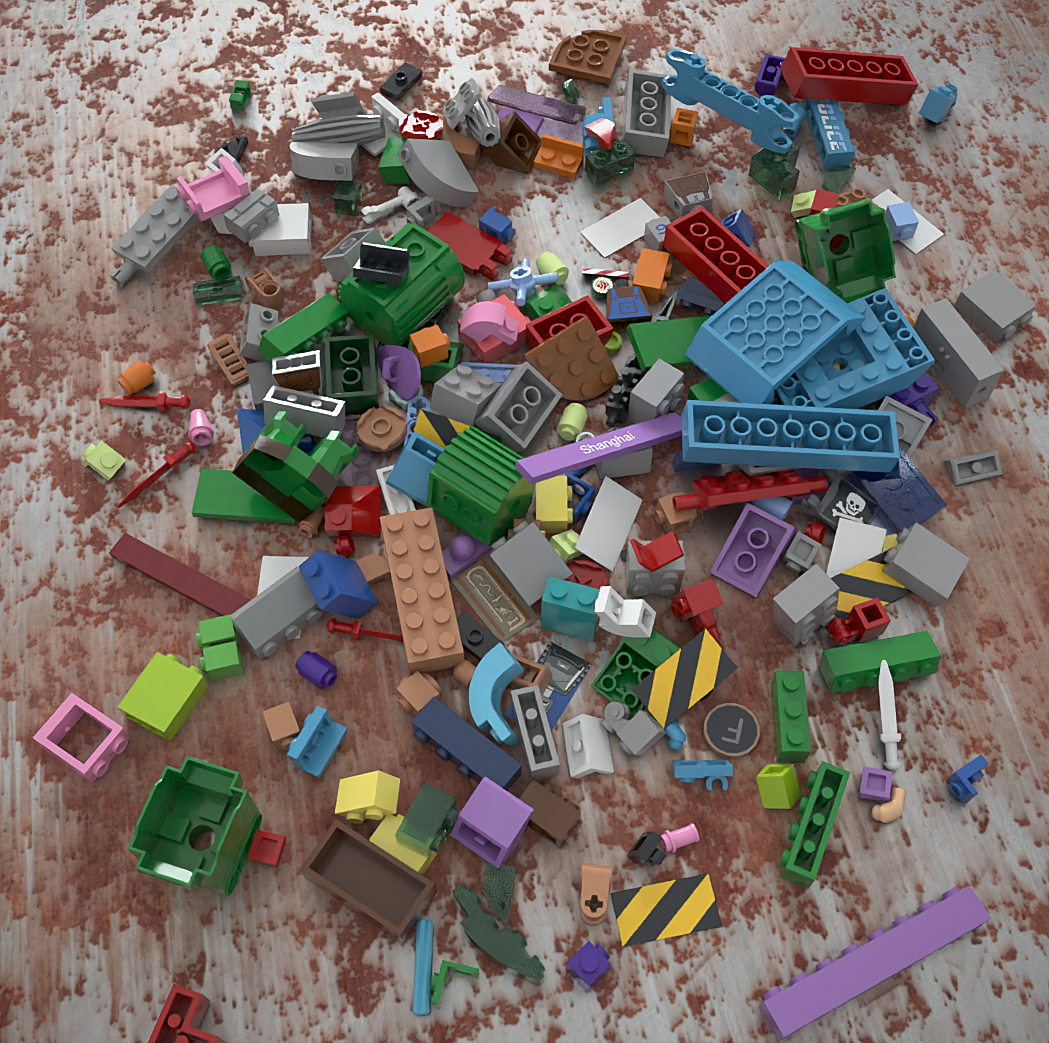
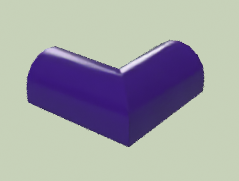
[755,54,786,96]

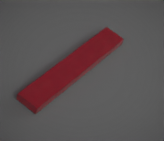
[109,533,251,616]

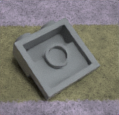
[878,396,932,468]

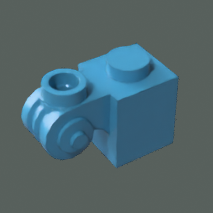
[918,83,958,123]

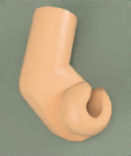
[872,787,907,823]

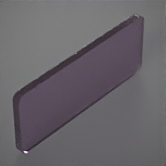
[487,85,586,125]

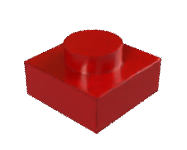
[248,830,287,868]

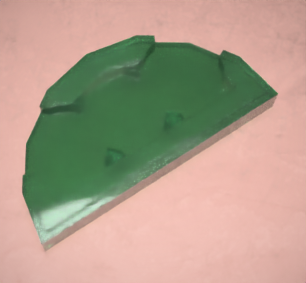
[822,165,856,194]

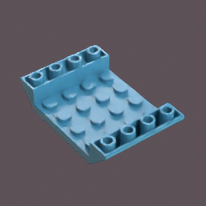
[685,261,865,404]

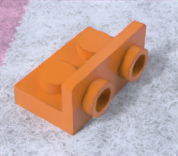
[533,134,584,179]

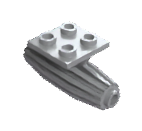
[443,77,501,147]
[292,92,386,146]

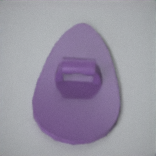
[376,345,421,400]

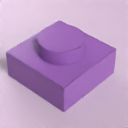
[859,766,893,802]

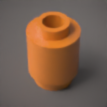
[117,360,156,395]

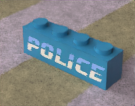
[804,99,855,170]

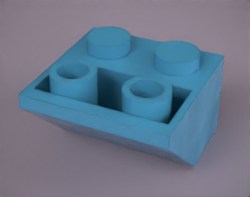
[385,431,444,508]

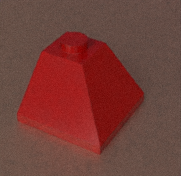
[325,485,381,537]

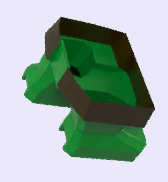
[232,411,359,523]

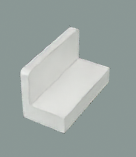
[562,714,614,779]

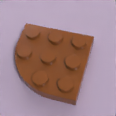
[549,30,627,84]
[524,317,619,401]

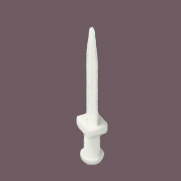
[878,660,901,771]

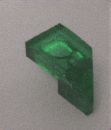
[483,862,517,924]

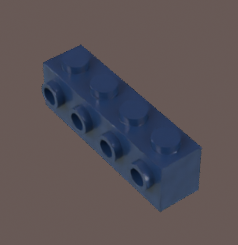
[411,696,522,791]

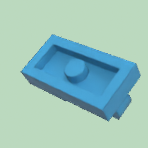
[672,760,733,790]

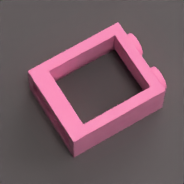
[33,693,131,783]

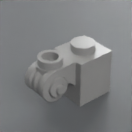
[601,702,667,756]

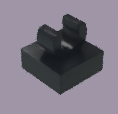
[626,831,666,866]

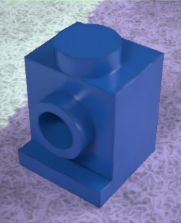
[479,206,516,244]

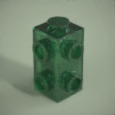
[585,139,636,185]

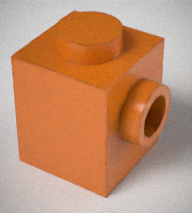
[410,325,451,368]

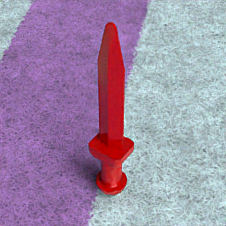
[99,392,191,412]
[117,442,196,508]
[326,618,403,642]

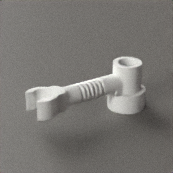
[361,186,421,224]

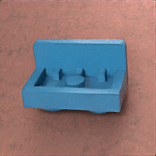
[287,706,348,778]

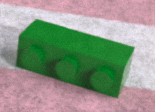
[770,670,811,763]

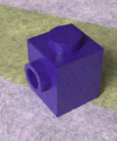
[566,941,611,993]

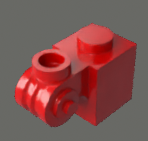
[826,597,891,645]

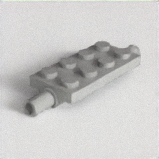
[111,185,198,287]

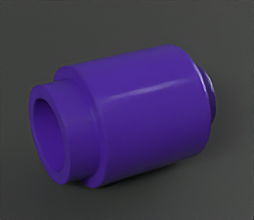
[295,650,338,689]

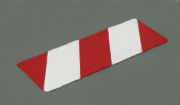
[581,268,628,278]

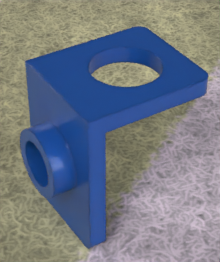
[568,475,595,525]

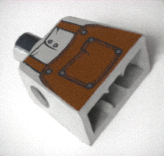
[663,171,713,218]
[272,350,323,396]

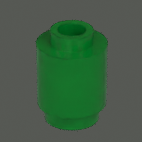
[200,245,231,280]

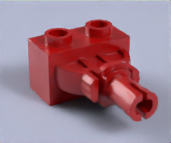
[670,579,724,648]

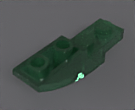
[452,883,546,986]

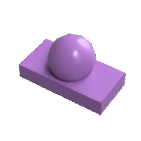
[442,533,492,579]

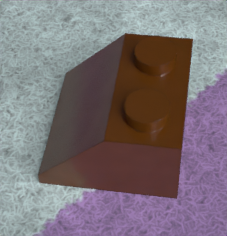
[482,111,541,174]

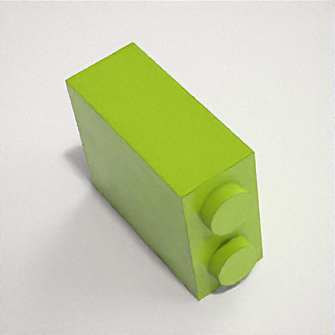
[118,652,209,742]

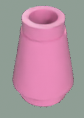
[188,409,214,446]

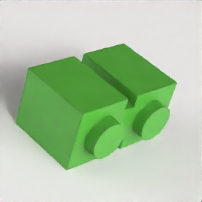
[196,614,245,682]

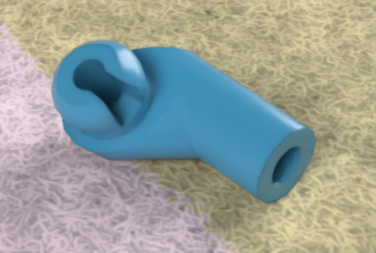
[653,716,686,750]

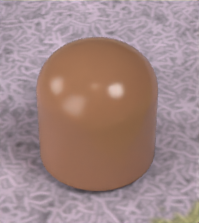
[453,660,476,688]

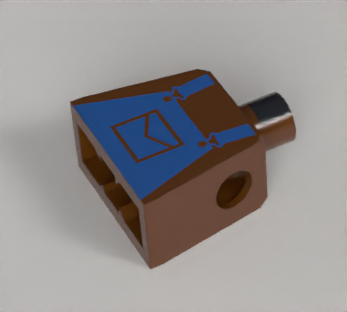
[606,279,652,333]

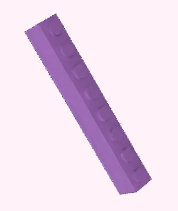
[759,885,991,1042]

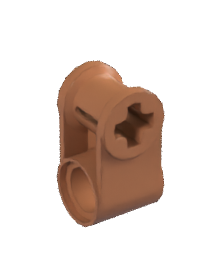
[245,267,285,311]
[580,863,612,926]

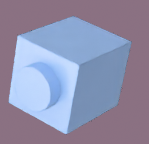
[886,202,919,241]

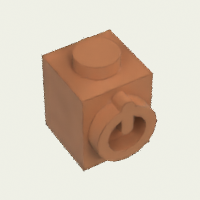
[654,491,697,534]
[396,671,442,716]

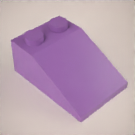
[710,503,798,598]

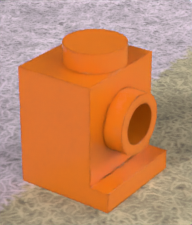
[670,108,698,147]

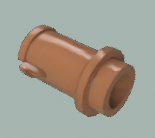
[299,505,325,538]

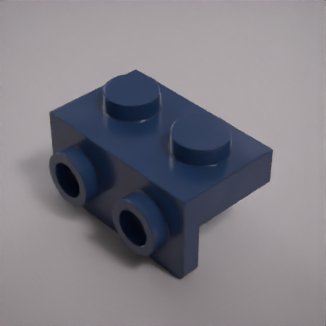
[676,277,725,315]

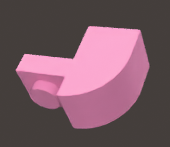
[460,301,519,345]

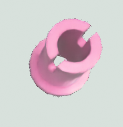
[660,823,699,853]

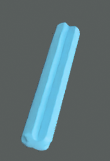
[413,920,434,1015]

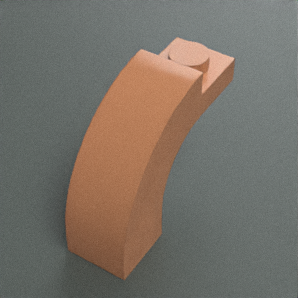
[436,111,481,171]

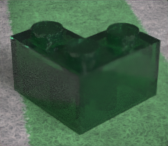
[748,141,800,201]
[395,782,459,859]

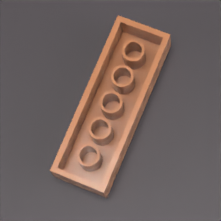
[380,507,464,675]

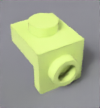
[791,190,816,218]
[82,440,126,481]
[549,529,584,564]

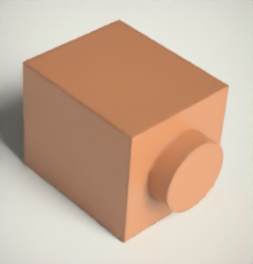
[262,701,301,751]

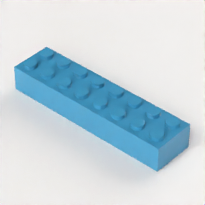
[681,400,900,472]

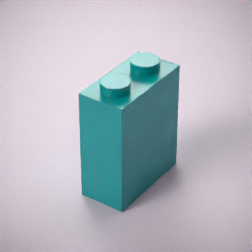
[541,577,600,642]

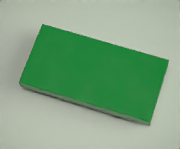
[626,316,711,371]
[191,468,296,524]

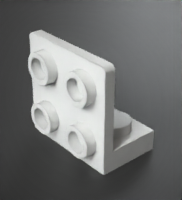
[361,92,405,156]

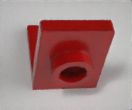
[630,531,684,572]

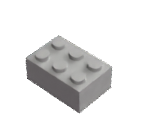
[474,361,563,453]
[773,564,840,647]

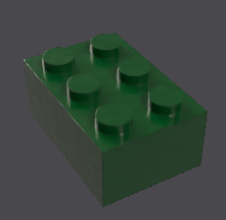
[324,334,380,414]

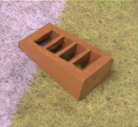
[207,333,249,387]
[509,653,552,697]

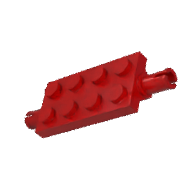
[672,469,827,512]

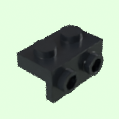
[353,242,410,286]

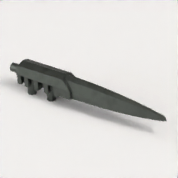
[605,289,678,428]

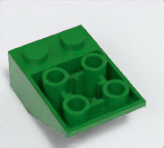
[591,626,682,718]

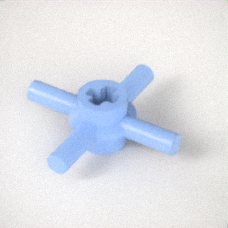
[488,259,559,306]

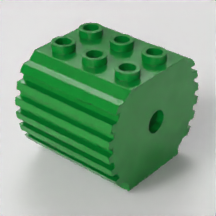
[426,426,536,546]

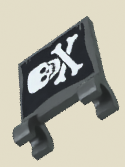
[798,469,880,531]

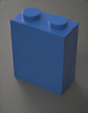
[299,550,378,619]

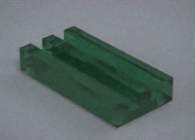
[193,276,243,306]

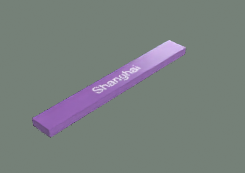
[515,412,682,485]

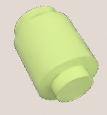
[536,252,569,285]
[557,403,588,441]

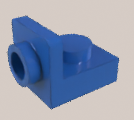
[946,754,989,804]

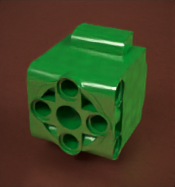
[795,199,896,304]
[128,756,262,896]

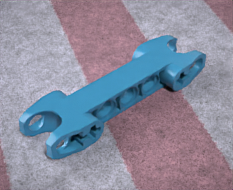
[661,49,799,153]

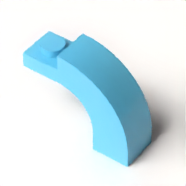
[469,643,524,747]

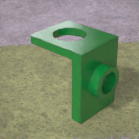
[430,960,480,1009]

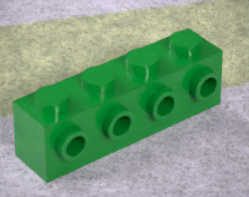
[258,293,350,363]
[819,631,941,693]
[778,761,850,889]

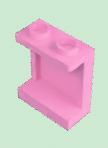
[176,155,250,222]

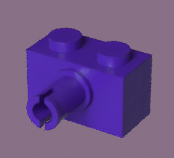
[877,372,939,428]

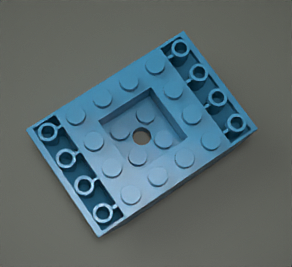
[775,288,935,409]

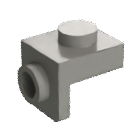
[406,195,435,230]
[781,531,822,573]

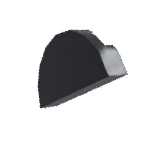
[219,136,248,164]

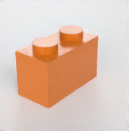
[632,248,673,304]

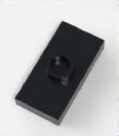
[380,62,422,101]
[457,612,505,661]

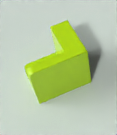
[756,764,801,809]

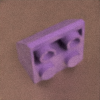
[450,777,534,869]

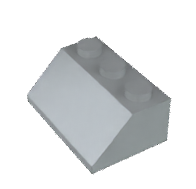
[230,566,325,661]

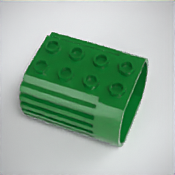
[338,222,465,346]

